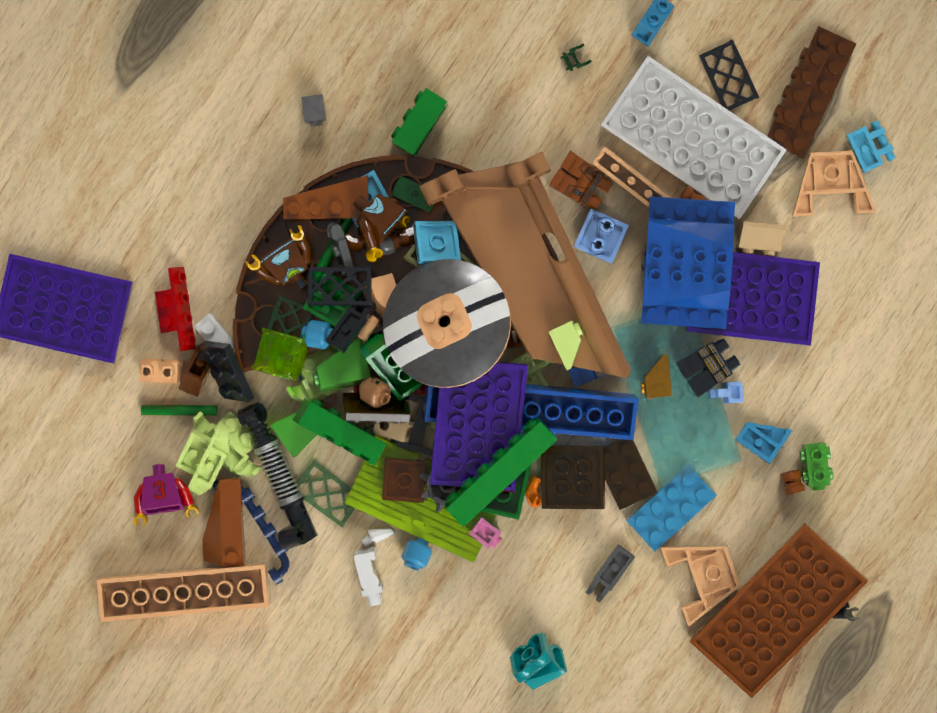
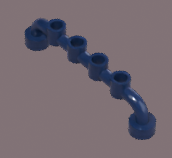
[213,479,290,586]

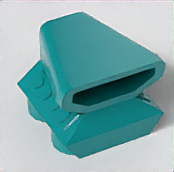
[510,633,567,690]

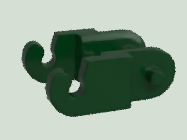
[560,43,592,71]

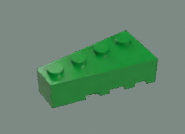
[293,398,387,466]

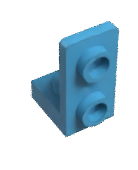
[631,0,674,47]

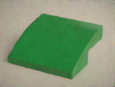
[303,273,363,327]

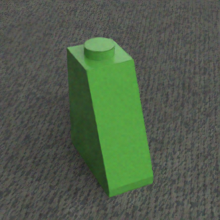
[313,338,371,392]

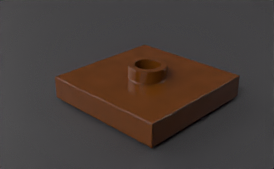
[382,458,427,503]

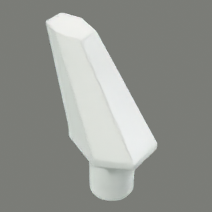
[361,527,396,547]

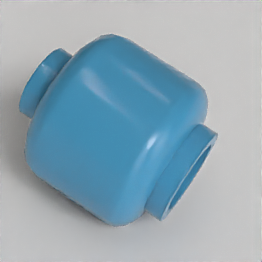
[301,320,333,349]
[401,538,432,571]

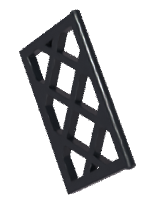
[699,39,759,111]
[307,267,372,306]

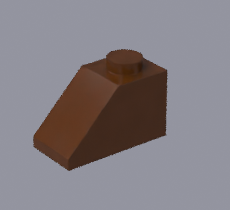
[179,345,211,397]

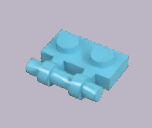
[845,120,896,173]

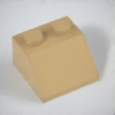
[736,221,786,256]

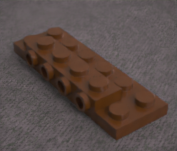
[767,26,856,159]

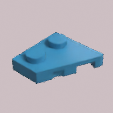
[734,422,792,464]

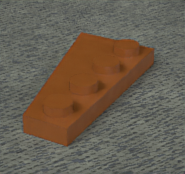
[283,175,369,220]

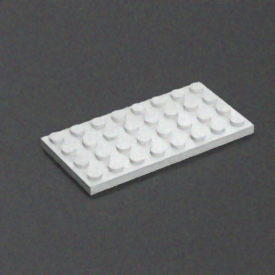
[600,56,787,220]

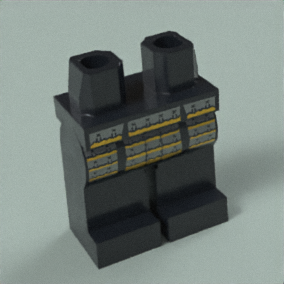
[676,339,741,397]

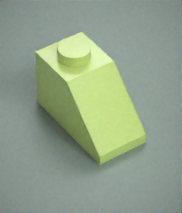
[549,320,583,370]

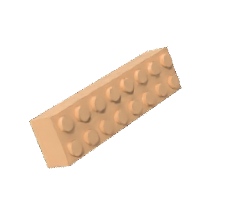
[97,562,271,622]

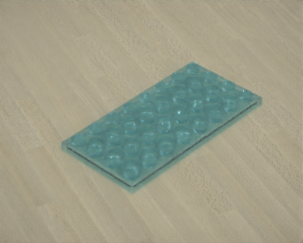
[611,317,741,487]

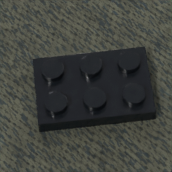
[199,341,254,402]

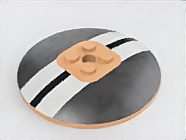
[383,259,511,388]

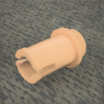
[357,315,380,342]

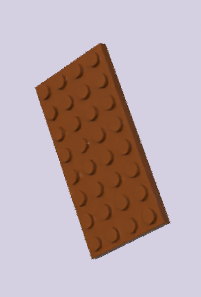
[690,523,868,698]

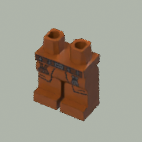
[549,150,613,210]

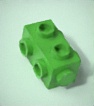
[799,442,833,490]

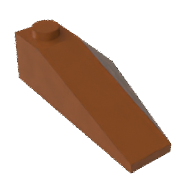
[202,478,246,567]

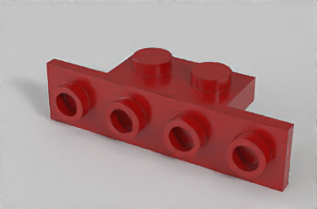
[155,267,196,351]

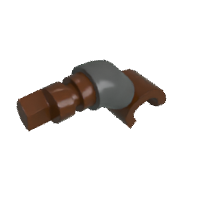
[344,226,415,255]

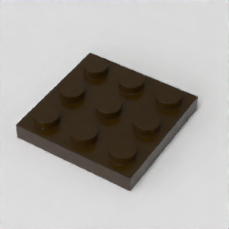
[541,446,605,509]

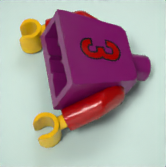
[133,464,198,525]

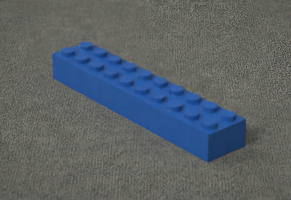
[422,384,639,440]

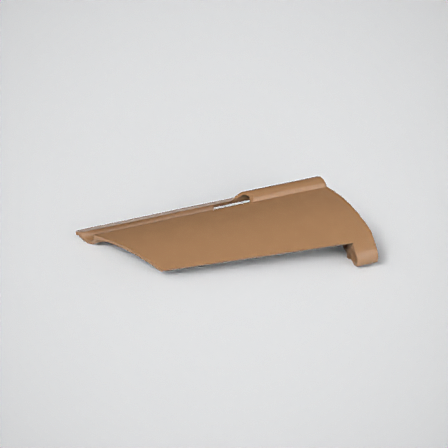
[419,151,631,378]

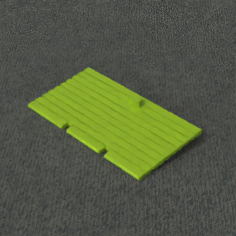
[345,435,496,563]

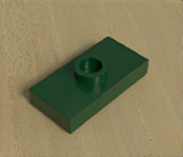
[391,176,434,213]

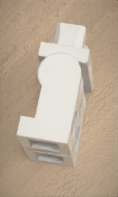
[353,546,384,607]

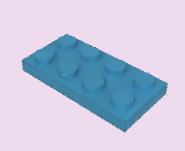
[626,465,717,552]

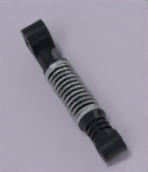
[238,402,318,550]

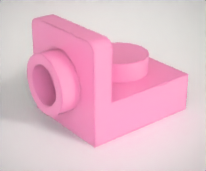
[469,517,502,549]

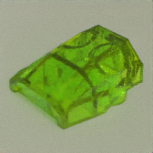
[251,328,308,381]

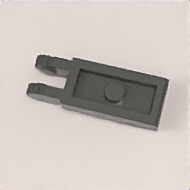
[325,222,357,281]
[585,544,635,603]

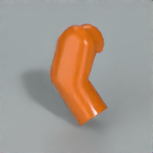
[525,475,542,507]

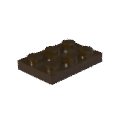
[343,393,410,424]
[605,439,658,510]

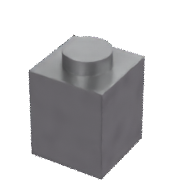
[301,94,327,127]

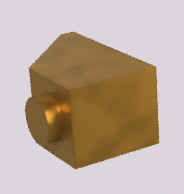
[640,354,672,399]

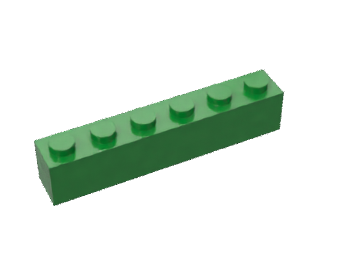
[444,417,557,527]

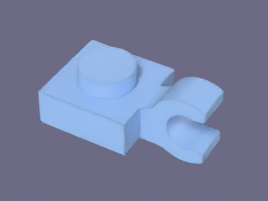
[708,382,744,404]

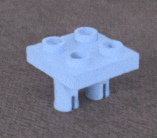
[574,209,629,264]

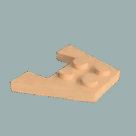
[792,151,876,217]
[660,546,741,627]

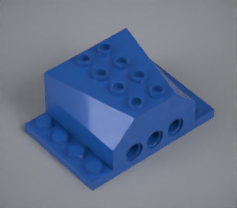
[641,196,735,329]

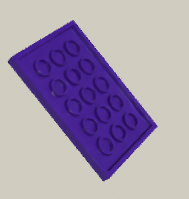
[685,252,820,346]
[0,254,133,364]
[430,362,528,491]

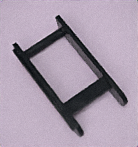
[390,394,433,456]

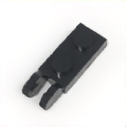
[325,296,376,354]

